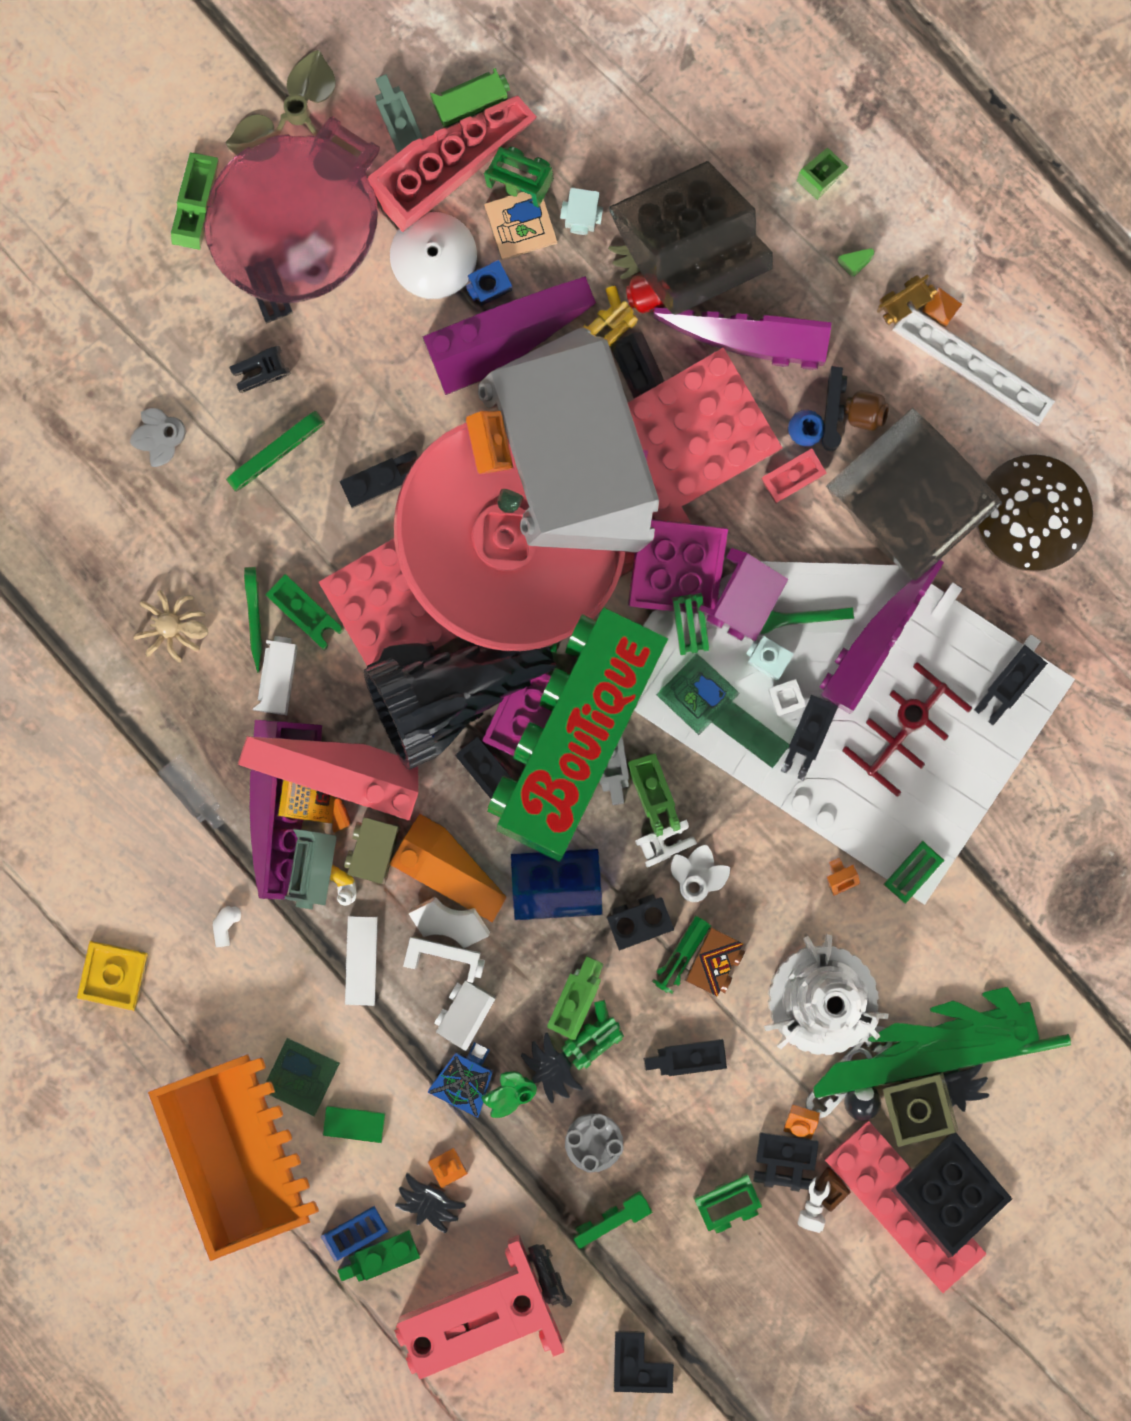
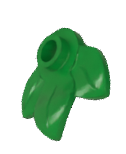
[481,1071,537,1118]

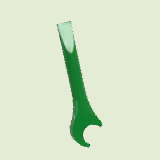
[244,567,262,673]
[759,607,854,635]

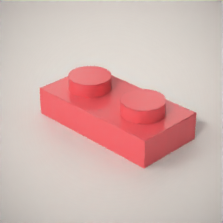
[761,448,827,504]

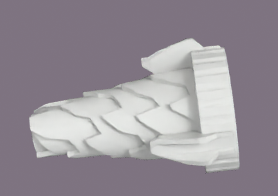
[764,934,889,1055]

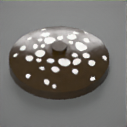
[975,454,1093,572]

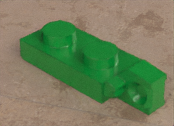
[337,1230,421,1282]

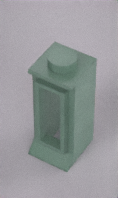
[285,829,337,910]

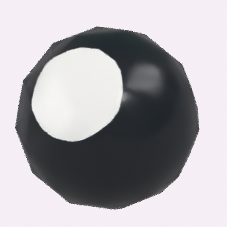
[844,1087,882,1121]

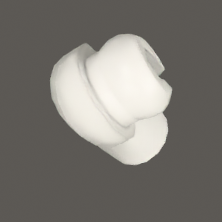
[213,906,241,948]

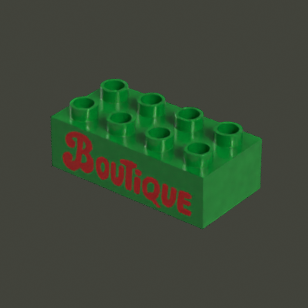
[487,607,668,862]

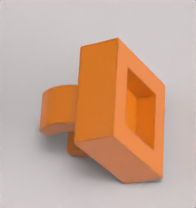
[827,858,860,896]
[428,1148,468,1188]

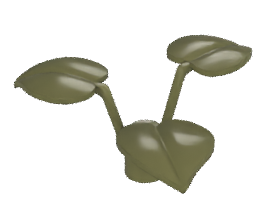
[226,50,362,181]

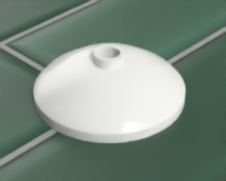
[390,212,477,299]

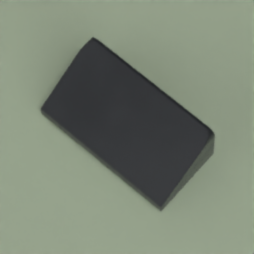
[610,332,665,398]

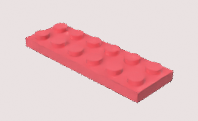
[824,1120,987,1293]

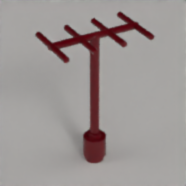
[842,662,972,797]

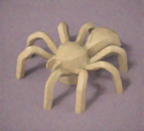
[133,590,209,663]

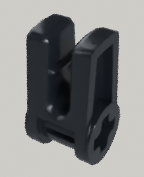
[229,346,291,393]

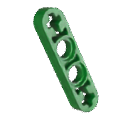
[226,411,325,492]

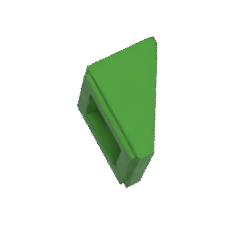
[837,248,874,277]

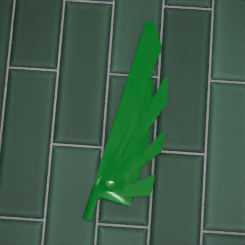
[813,987,1071,1098]

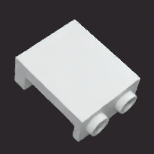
[403,937,485,983]

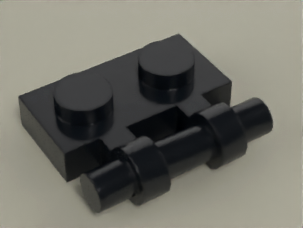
[753,1132,819,1192]

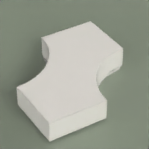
[408,897,490,949]

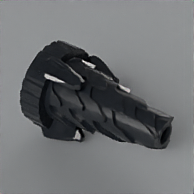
[364,642,557,770]

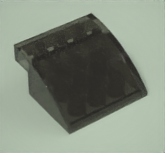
[609,161,773,316]
[826,408,1002,581]

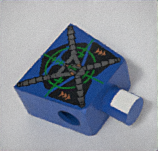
[428,1042,493,1118]

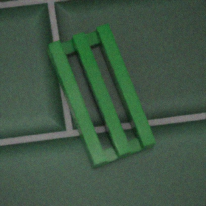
[672,593,709,655]
[883,841,945,904]

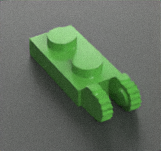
[628,753,681,837]

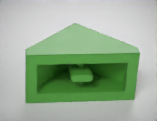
[796,147,848,200]

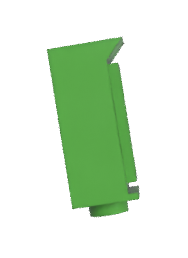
[430,68,510,128]

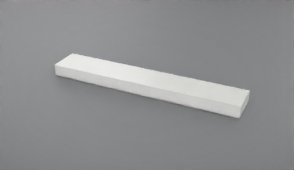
[893,305,1055,426]

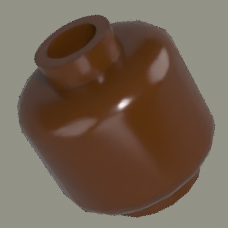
[844,390,889,431]

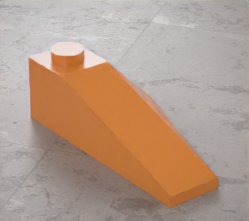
[389,814,507,923]

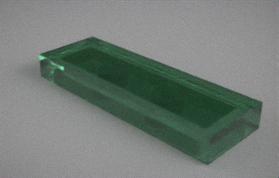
[702,692,790,769]

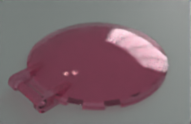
[204,116,380,303]

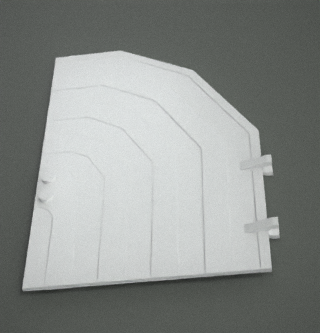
[634,561,1075,905]

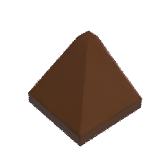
[809,1166,851,1212]

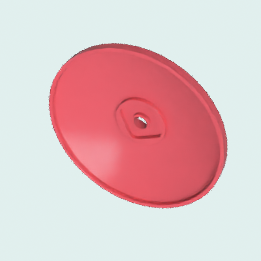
[394,423,625,651]

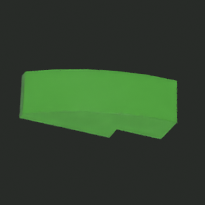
[171,152,219,250]

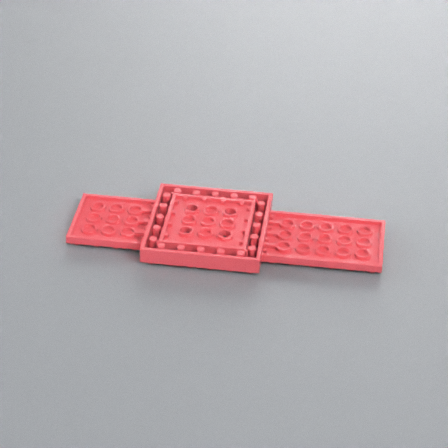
[319,347,783,665]

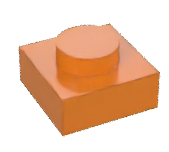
[783,1104,820,1139]

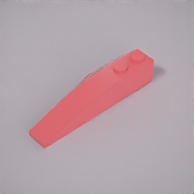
[368,95,537,232]
[237,736,418,820]

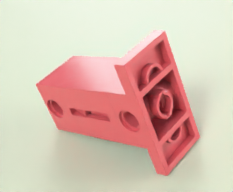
[394,1235,564,1379]

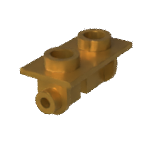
[877,274,937,325]

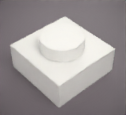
[768,679,806,717]

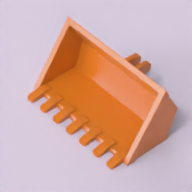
[148,1054,319,1261]

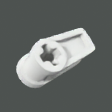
[635,820,697,867]

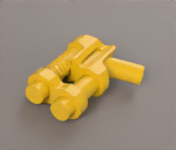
[582,286,638,346]

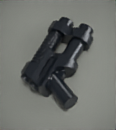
[527,1244,572,1308]

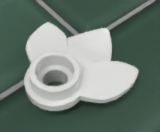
[671,845,730,902]

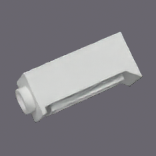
[252,636,298,716]

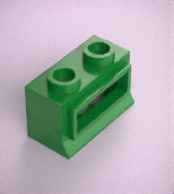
[484,147,554,208]
[693,1172,762,1234]

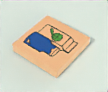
[484,192,557,261]

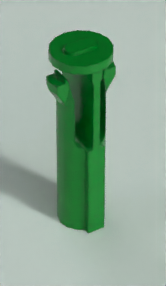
[651,915,712,994]

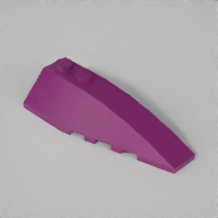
[422,276,596,395]
[653,308,832,370]
[819,559,944,714]
[249,720,322,899]

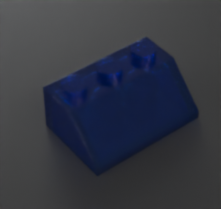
[511,849,603,921]

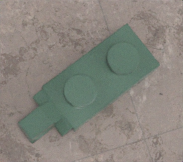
[375,74,423,153]

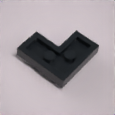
[613,1331,674,1393]

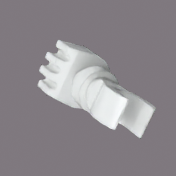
[797,1177,831,1233]

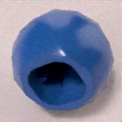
[788,409,825,447]

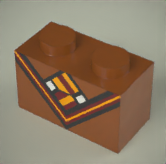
[685,928,745,997]

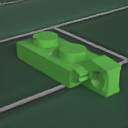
[547,956,603,1040]

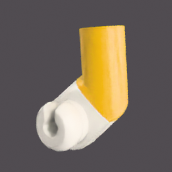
[330,864,357,906]

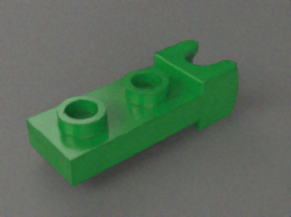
[265,574,344,651]
[573,1191,653,1249]

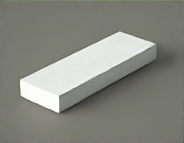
[345,916,378,1006]

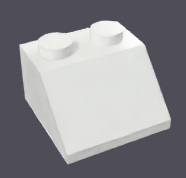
[434,980,496,1051]

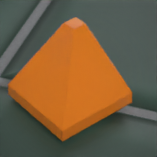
[922,288,962,328]
[332,798,352,833]

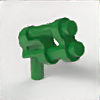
[561,1000,624,1070]

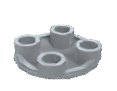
[565,1114,623,1172]

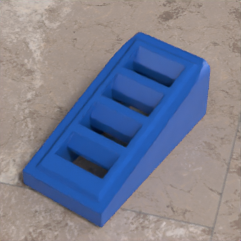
[321,1206,389,1262]

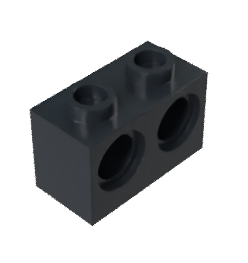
[606,894,674,951]

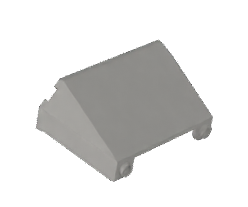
[478,328,659,553]

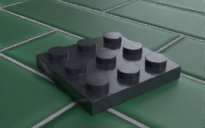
[890,1133,1013,1258]

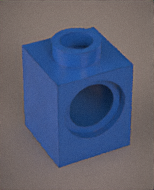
[466,260,512,306]

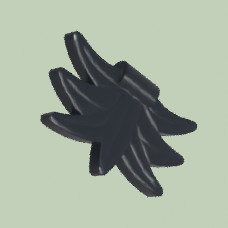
[521,1032,583,1103]
[942,1064,989,1112]
[395,1173,466,1233]

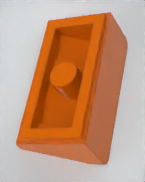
[466,411,513,474]

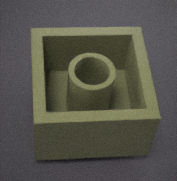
[344,817,401,884]
[883,1073,958,1147]

